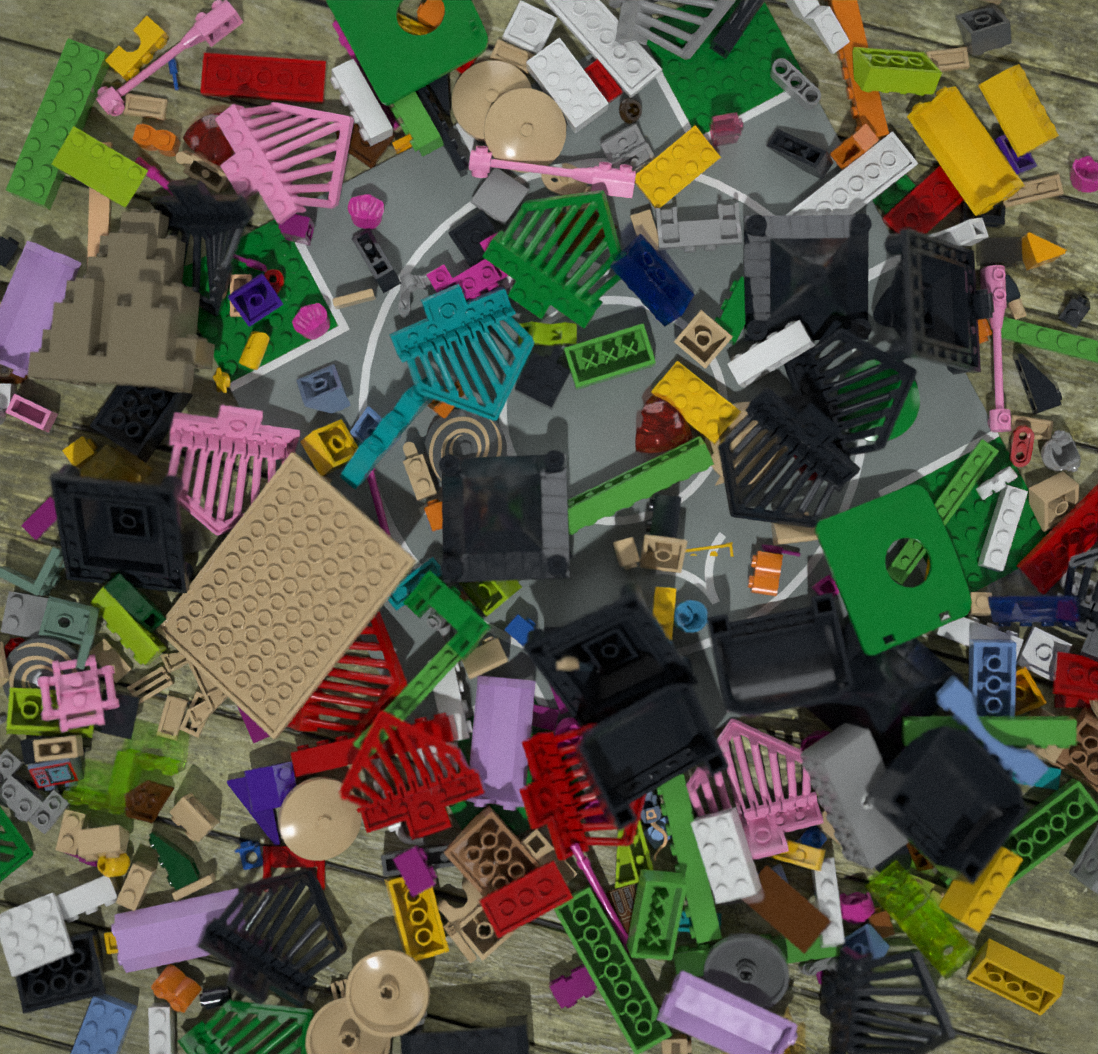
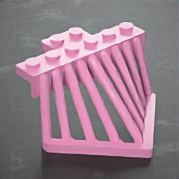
[215,102,354,224]
[167,405,300,536]
[686,719,823,860]

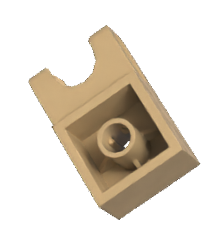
[437,878,515,961]

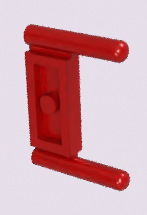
[263,846,325,892]

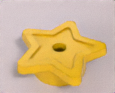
[213,367,230,393]

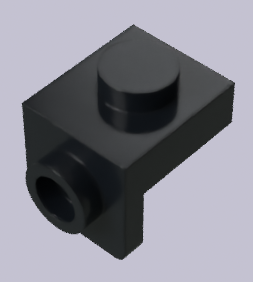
[1058,292,1091,328]

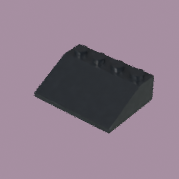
[90,385,193,463]
[15,928,106,1014]

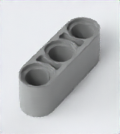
[770,58,821,110]

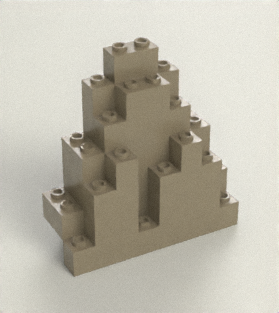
[28,209,215,393]

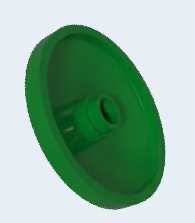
[836,359,920,442]

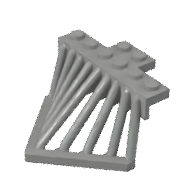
[609,0,736,60]

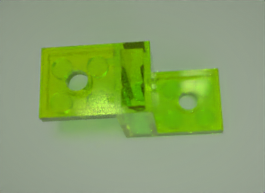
[62,747,187,815]
[865,860,978,980]

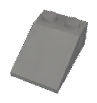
[0,591,70,643]

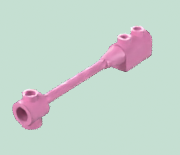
[96,0,243,116]
[469,146,636,199]
[980,265,1011,432]

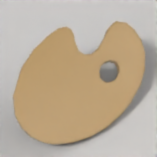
[541,163,588,196]

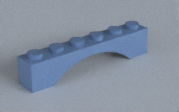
[935,676,1049,787]

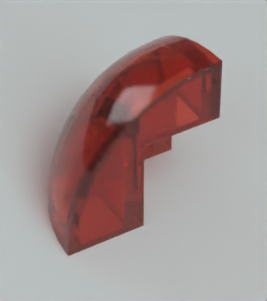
[183,112,236,166]
[635,395,692,453]

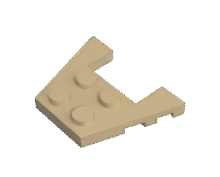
[161,652,228,728]

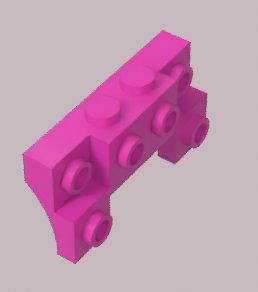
[426,232,509,301]

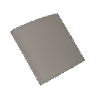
[599,123,655,173]
[470,168,529,226]

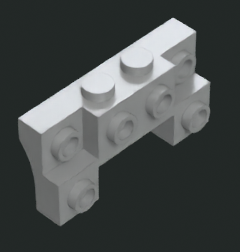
[655,203,742,253]
[0,748,72,834]

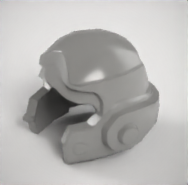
[1041,430,1081,472]

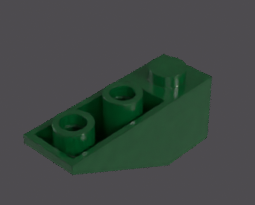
[104,573,166,633]
[149,830,202,890]

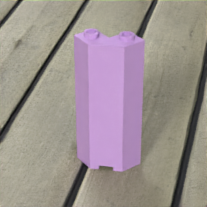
[0,241,81,378]
[466,675,536,810]
[112,888,246,973]
[656,971,798,1054]

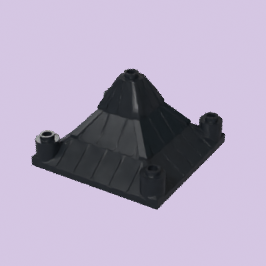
[744,213,872,341]
[873,228,981,375]
[439,450,570,583]
[50,464,194,594]
[523,582,698,727]
[806,620,964,770]

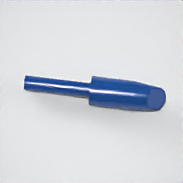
[168,57,179,91]

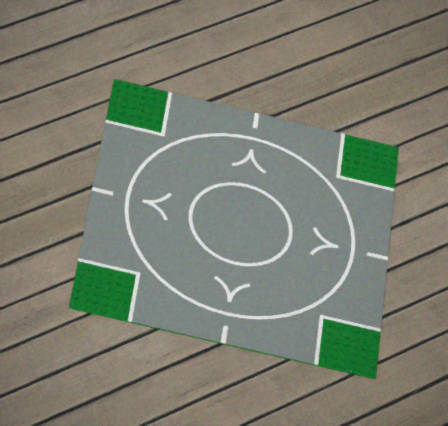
[182,0,1051,836]

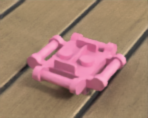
[37,654,120,732]

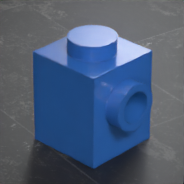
[504,614,536,646]

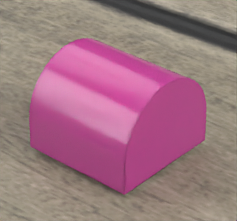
[812,574,839,597]

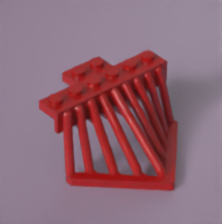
[287,611,407,734]
[339,711,486,840]
[519,723,646,860]

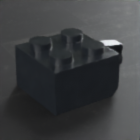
[515,346,571,410]

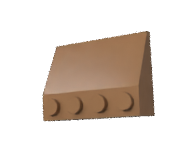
[1049,706,1098,792]
[443,805,541,897]

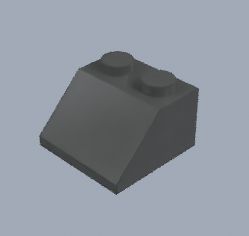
[956,4,1012,56]

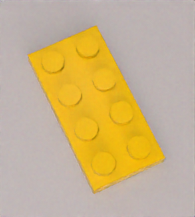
[635,125,721,209]
[651,361,741,445]

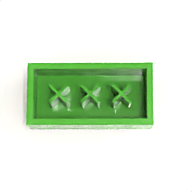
[564,323,656,390]
[626,869,687,960]

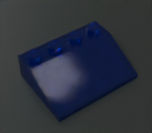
[988,596,1081,626]

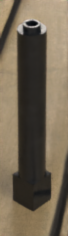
[709,0,766,59]

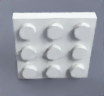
[0,893,74,977]

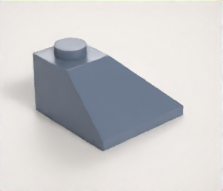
[296,364,351,414]

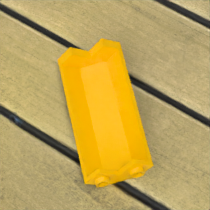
[906,86,1025,216]

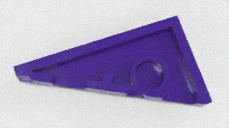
[227,777,281,845]

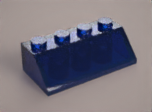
[610,234,695,327]

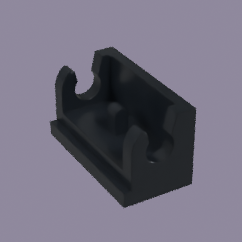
[960,202,1006,228]

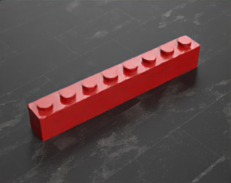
[290,712,459,777]

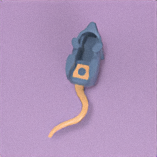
[641,791,668,861]

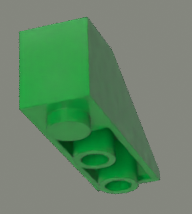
[714,276,745,345]

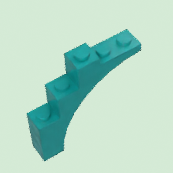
[339,376,444,490]

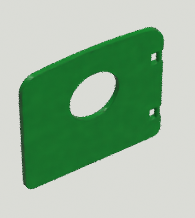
[326,0,489,105]
[814,485,972,655]

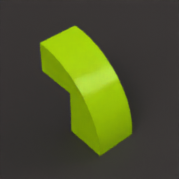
[518,322,577,346]

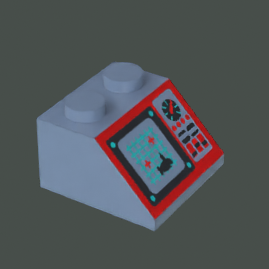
[28,756,84,791]

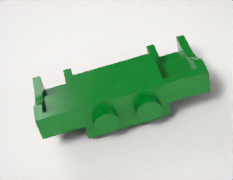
[403,570,492,660]

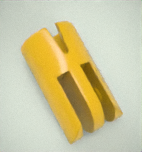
[239,331,270,370]

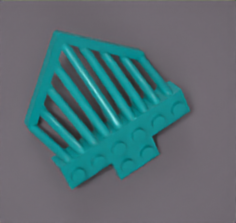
[389,284,534,421]

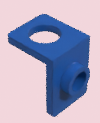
[794,825,827,848]
[235,840,263,870]

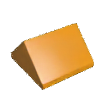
[1017,232,1066,270]
[1015,666,1047,716]

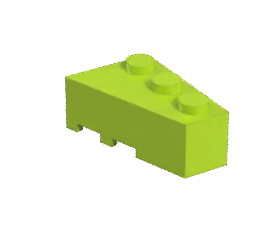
[614,820,654,888]

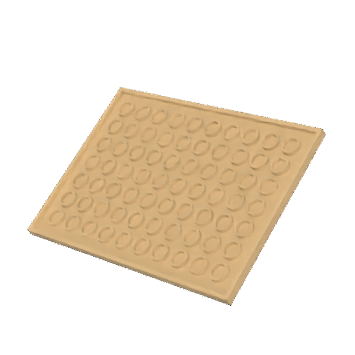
[156,452,417,739]

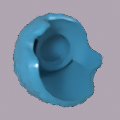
[673,600,708,633]

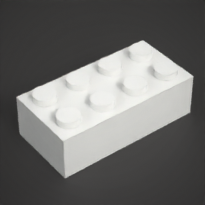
[526,37,609,134]
[691,807,762,904]

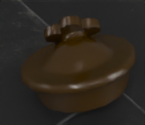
[619,98,642,124]

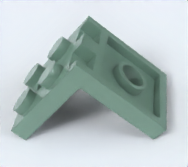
[0,547,65,596]
[38,596,99,670]

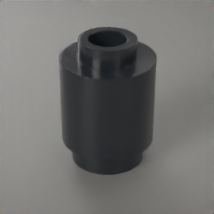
[971,289,995,320]
[199,985,232,1010]

